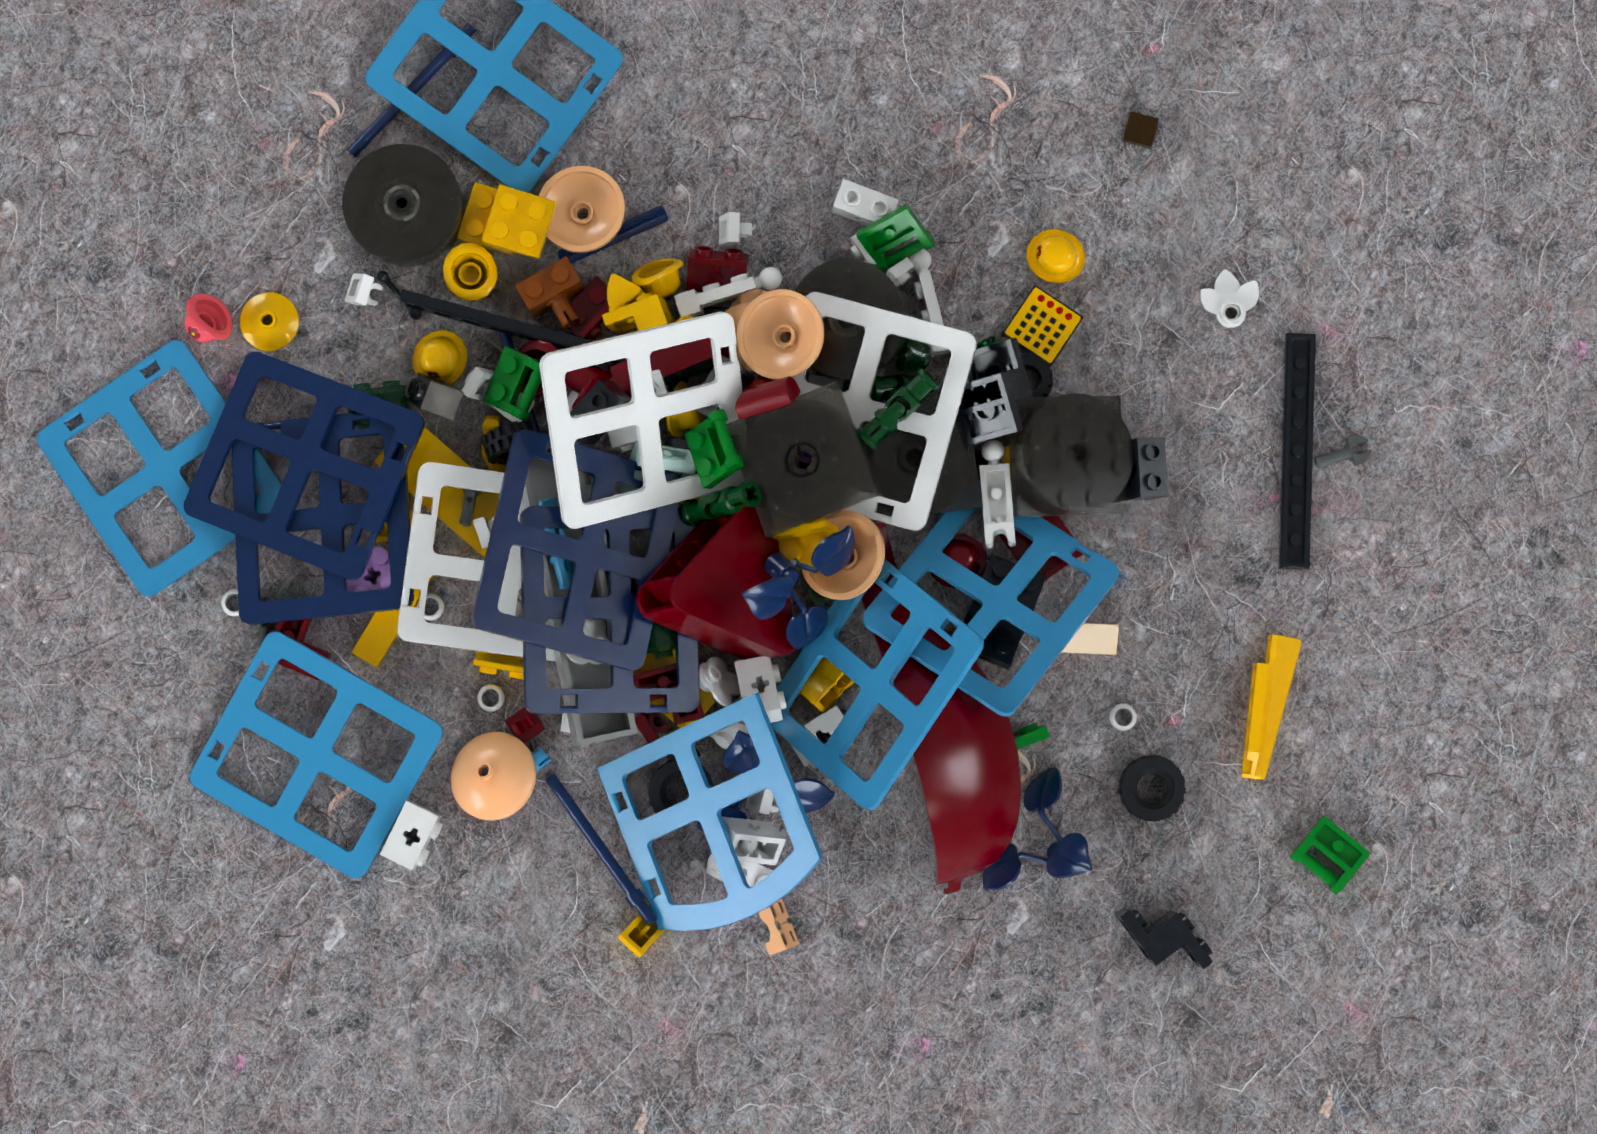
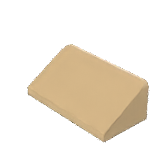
[1061,623,1119,655]

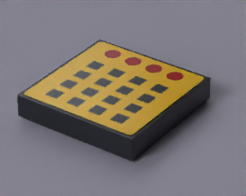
[1001,285,1084,367]

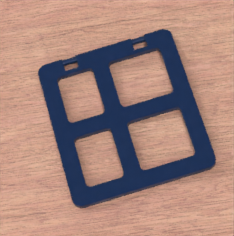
[184,352,425,580]
[232,413,414,625]
[471,429,681,671]
[520,506,699,714]

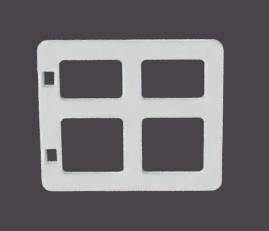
[754,292,977,531]
[539,311,752,529]
[397,462,618,661]

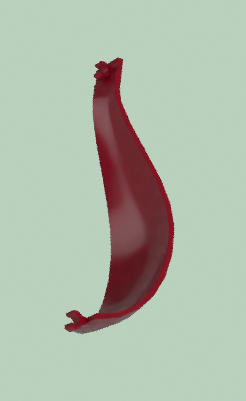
[850,519,1021,894]

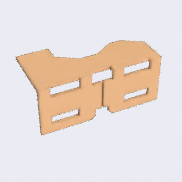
[759,899,799,956]

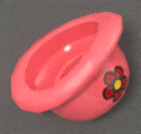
[184,293,233,343]

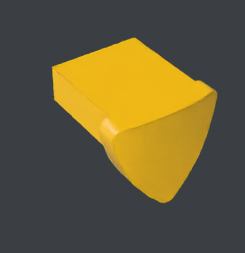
[607,273,645,307]

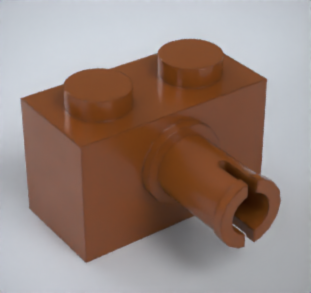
[515,256,584,329]

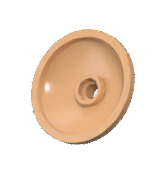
[539,166,625,253]
[737,289,824,380]
[802,510,885,600]
[450,732,536,821]

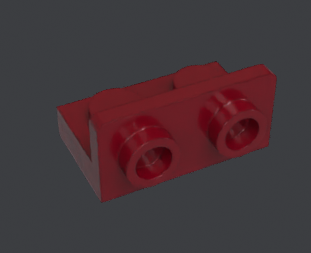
[686,246,749,292]
[557,275,610,341]

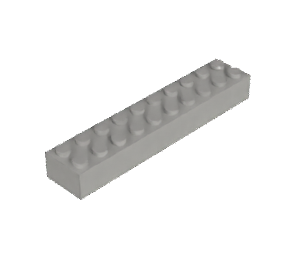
[522,440,637,746]

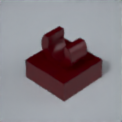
[504,707,546,744]
[635,713,669,744]

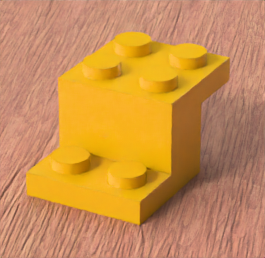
[457,182,557,260]
[602,292,695,335]

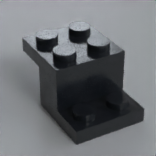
[958,338,1033,446]
[963,553,1047,670]
[1114,907,1213,969]

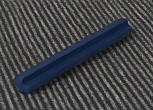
[557,206,668,264]

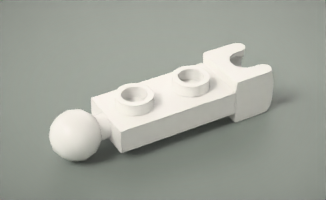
[908,249,951,357]
[674,267,782,317]
[979,439,1016,549]

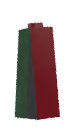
[610,338,730,397]

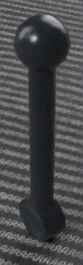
[377,271,422,320]

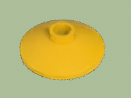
[240,292,299,351]

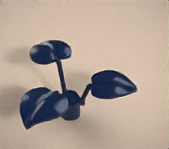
[742,525,855,649]
[697,730,835,832]
[983,767,1093,891]

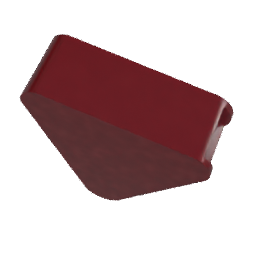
[637,499,795,660]

